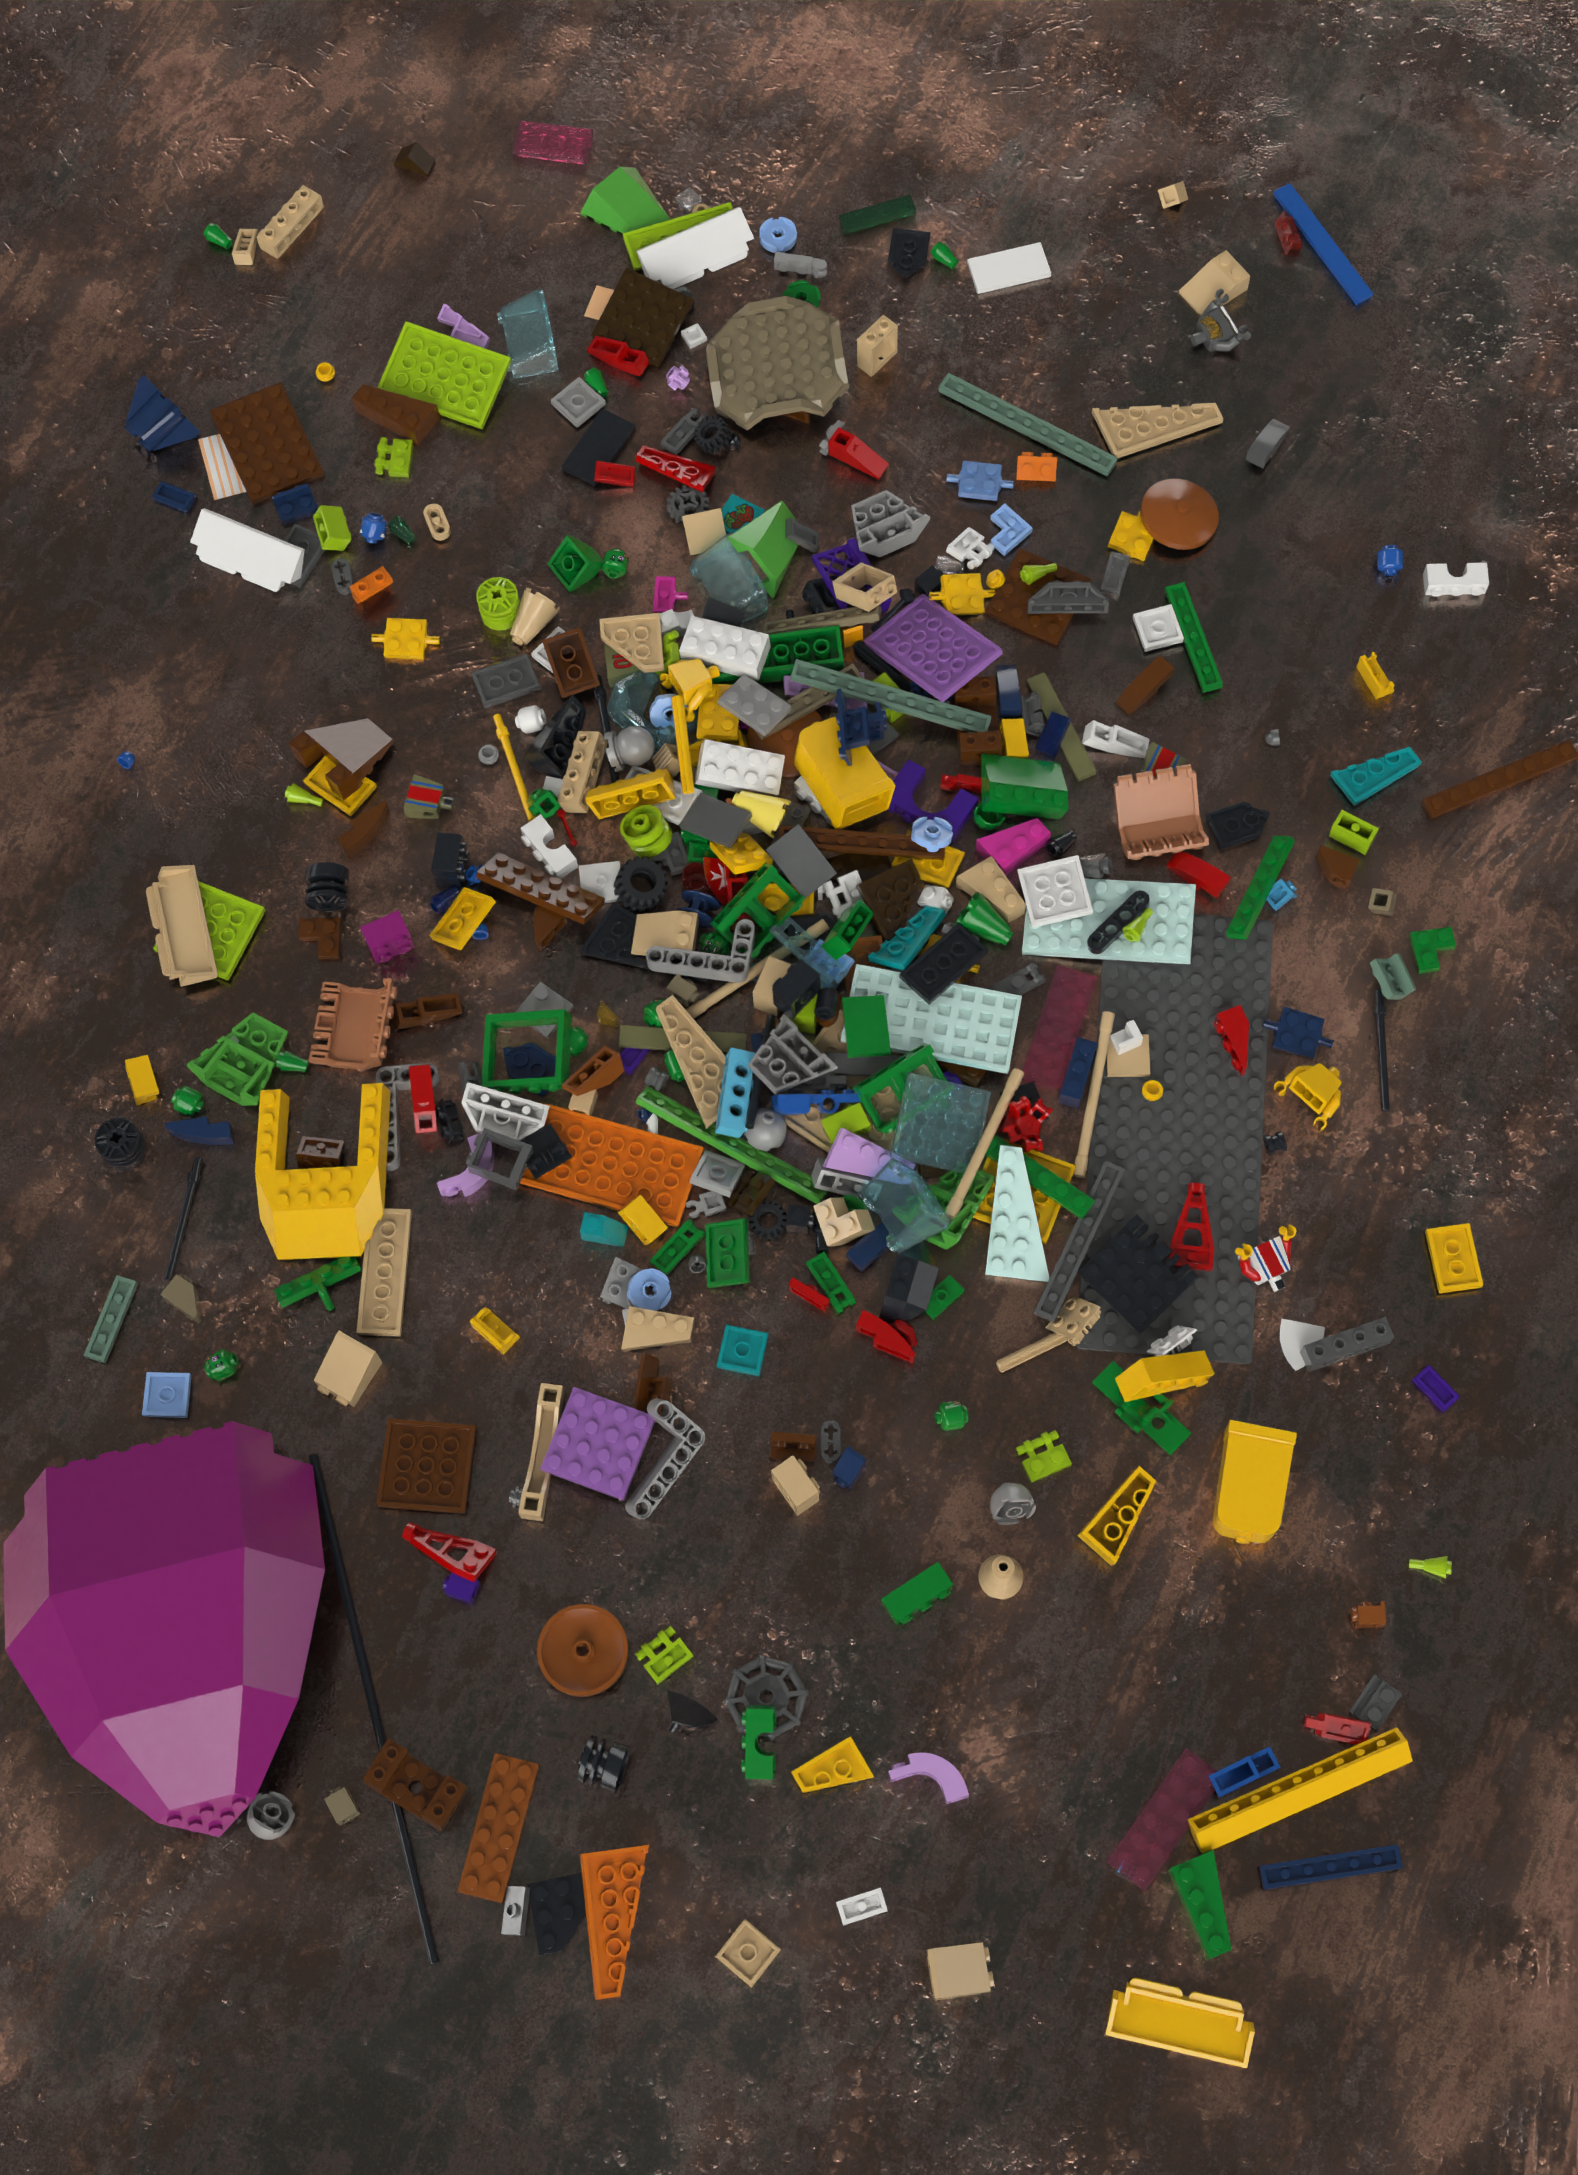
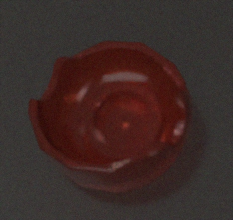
[681,862,710,893]

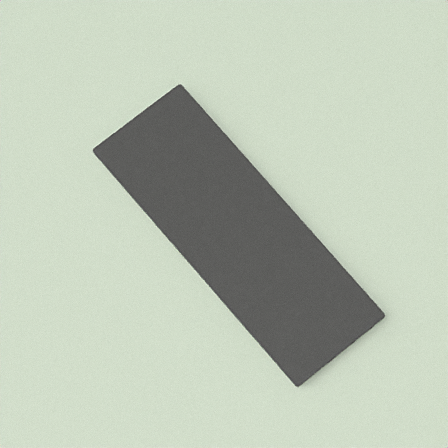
[1076,914,1273,1365]

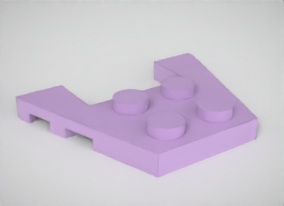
[437,304,490,349]

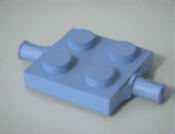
[946,461,1014,501]

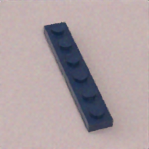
[1259,1844,1403,1890]

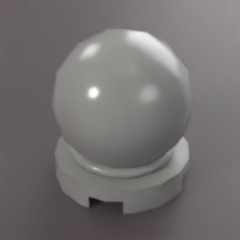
[604,726,655,772]

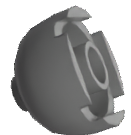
[744,1107,787,1151]
[990,1482,1036,1525]
[246,1792,295,1840]

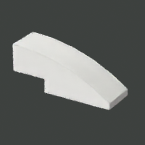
[1082,720,1150,758]

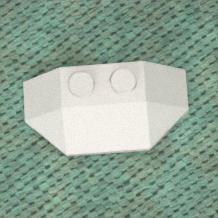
[461,1082,550,1141]

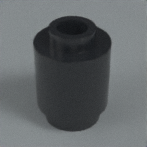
[814,987,838,1020]

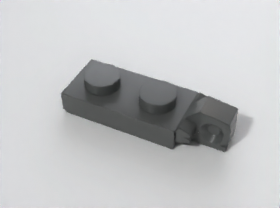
[787,1072,847,1094]

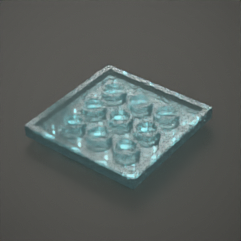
[890,1072,991,1174]

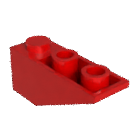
[828,427,889,480]
[1214,1005,1249,1076]
[409,1064,437,1133]

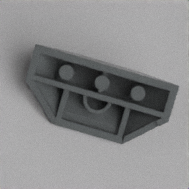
[1027,581,1109,614]

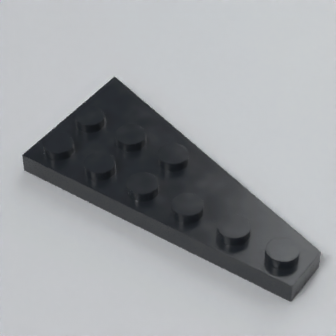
[579,902,718,982]

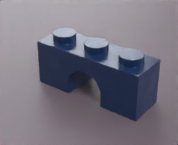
[1058,1037,1098,1109]

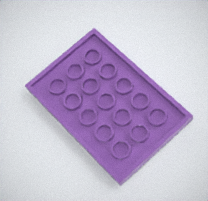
[864,594,1003,703]

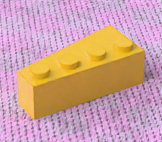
[1115,1350,1215,1402]

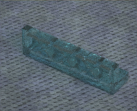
[769,917,849,988]

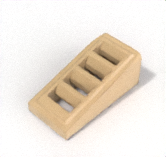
[232,229,258,265]

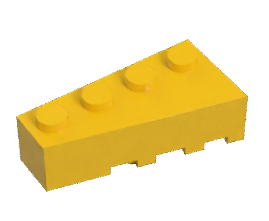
[1077,1466,1156,1566]

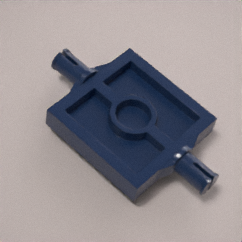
[1262,1006,1334,1060]

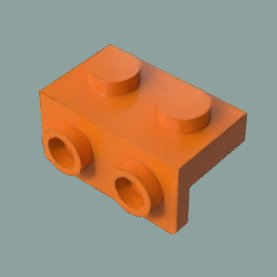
[1016,452,1057,481]
[350,566,393,604]

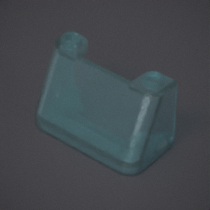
[497,288,559,379]
[689,532,768,622]
[607,670,698,756]
[858,1157,951,1252]

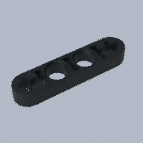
[1087,890,1150,954]

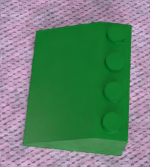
[981,753,1068,820]

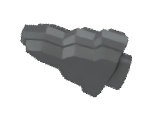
[1079,853,1112,878]

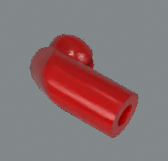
[890,1319,918,1347]

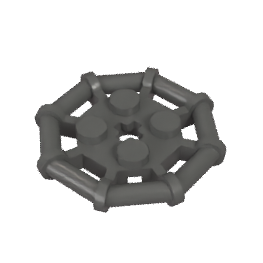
[723,1654,809,1741]

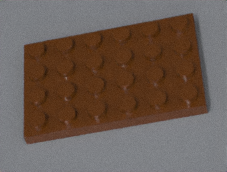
[209,382,325,505]

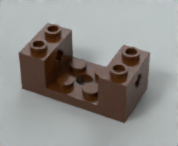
[953,676,1002,766]
[363,1738,467,1832]

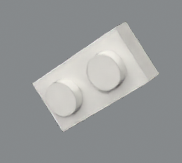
[836,1888,888,1926]

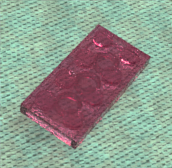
[513,121,593,164]

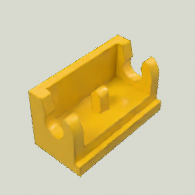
[1357,652,1395,700]
[998,719,1029,758]
[125,1055,159,1106]
[618,1195,668,1245]
[470,1307,520,1355]

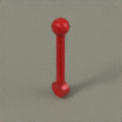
[557,809,577,847]

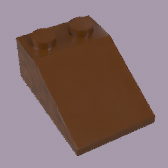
[542,627,600,698]

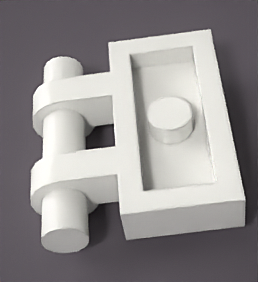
[946,527,995,569]
[824,870,865,919]

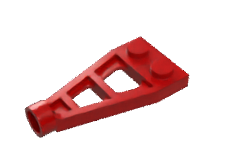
[1168,1183,1214,1271]
[402,1522,496,1582]

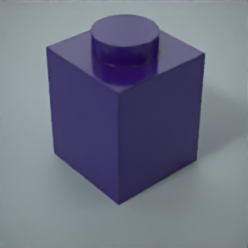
[443,1572,480,1604]

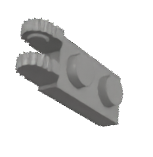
[774,252,827,278]

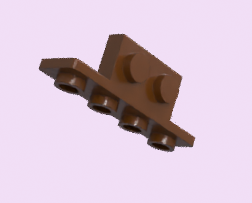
[633,1353,672,1422]

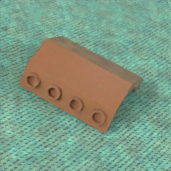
[308,978,397,1070]

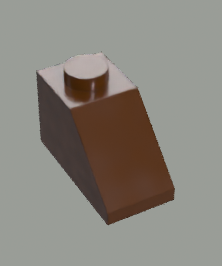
[1316,845,1359,889]
[533,905,568,952]

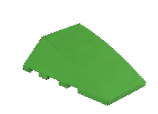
[581,167,671,233]
[727,501,798,598]
[187,1013,288,1106]
[892,1163,995,1250]

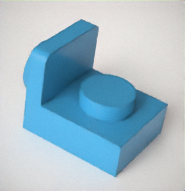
[1266,878,1298,911]

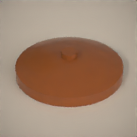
[1140,479,1219,550]
[747,700,824,780]
[537,1604,629,1697]

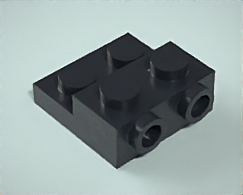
[802,575,856,615]

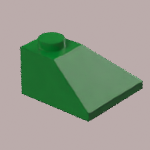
[547,535,603,592]

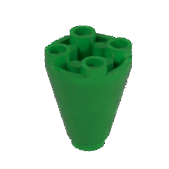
[954,892,1014,946]

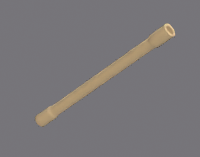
[685,919,829,1019]
[1073,1011,1115,1178]
[944,1068,1024,1220]

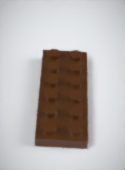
[476,853,605,925]

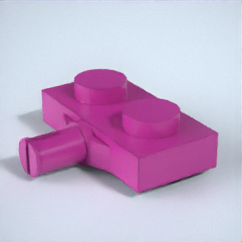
[653,576,689,613]

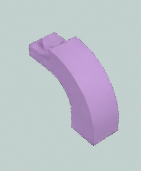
[437,1133,494,1197]
[888,1753,969,1804]

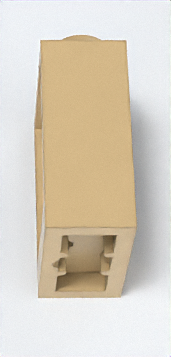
[857,315,898,377]
[833,562,897,612]

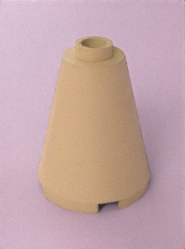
[510,588,560,646]
[978,1554,1023,1599]

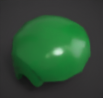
[973,801,1006,831]

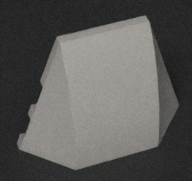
[851,490,930,557]
[748,1014,838,1094]

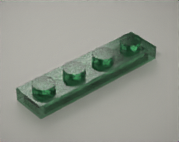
[839,194,916,234]

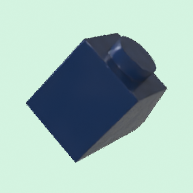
[832,1446,866,1490]

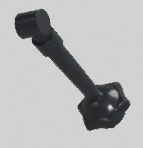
[871,588,915,633]

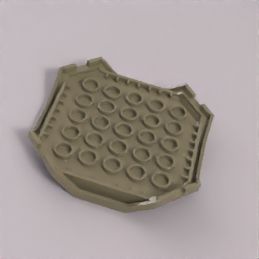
[706,296,849,431]

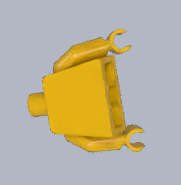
[660,659,720,722]
[1274,1063,1342,1131]

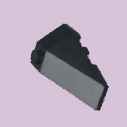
[523,695,586,779]

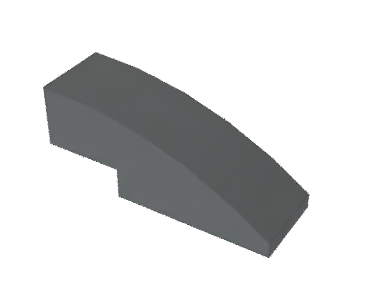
[1246,419,1291,468]

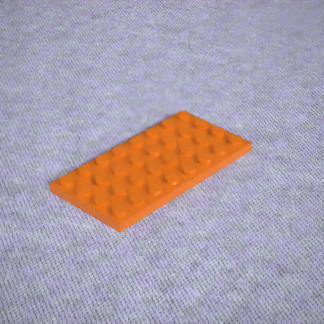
[520,1102,704,1228]

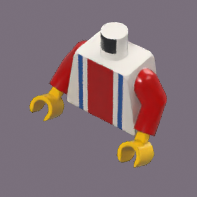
[1235,1224,1296,1292]

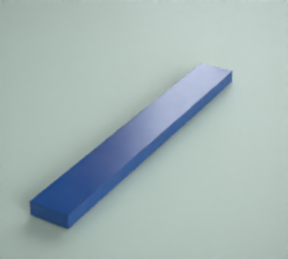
[1273,183,1373,305]

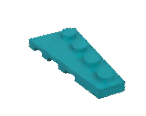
[1330,747,1422,806]
[868,905,946,971]

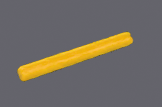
[671,695,694,794]

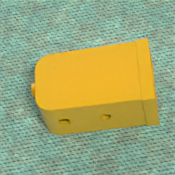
[794,717,896,830]
[1213,1420,1297,1544]

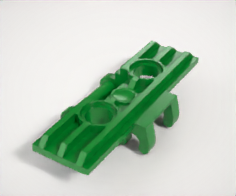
[1092,1361,1192,1456]

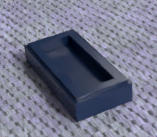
[152,481,197,513]

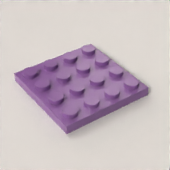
[540,1387,655,1501]

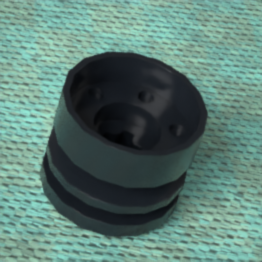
[305,862,349,912]
[94,1117,147,1171]
[577,1735,630,1794]

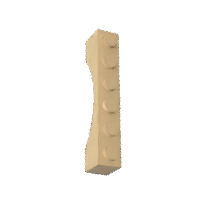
[519,1383,565,1521]

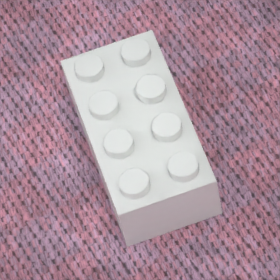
[679,616,771,681]
[694,739,785,797]

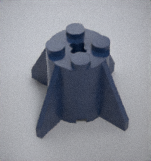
[124,375,200,452]

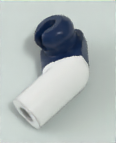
[636,1108,658,1134]

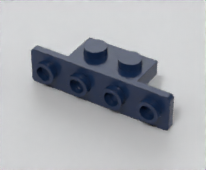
[834,688,871,766]

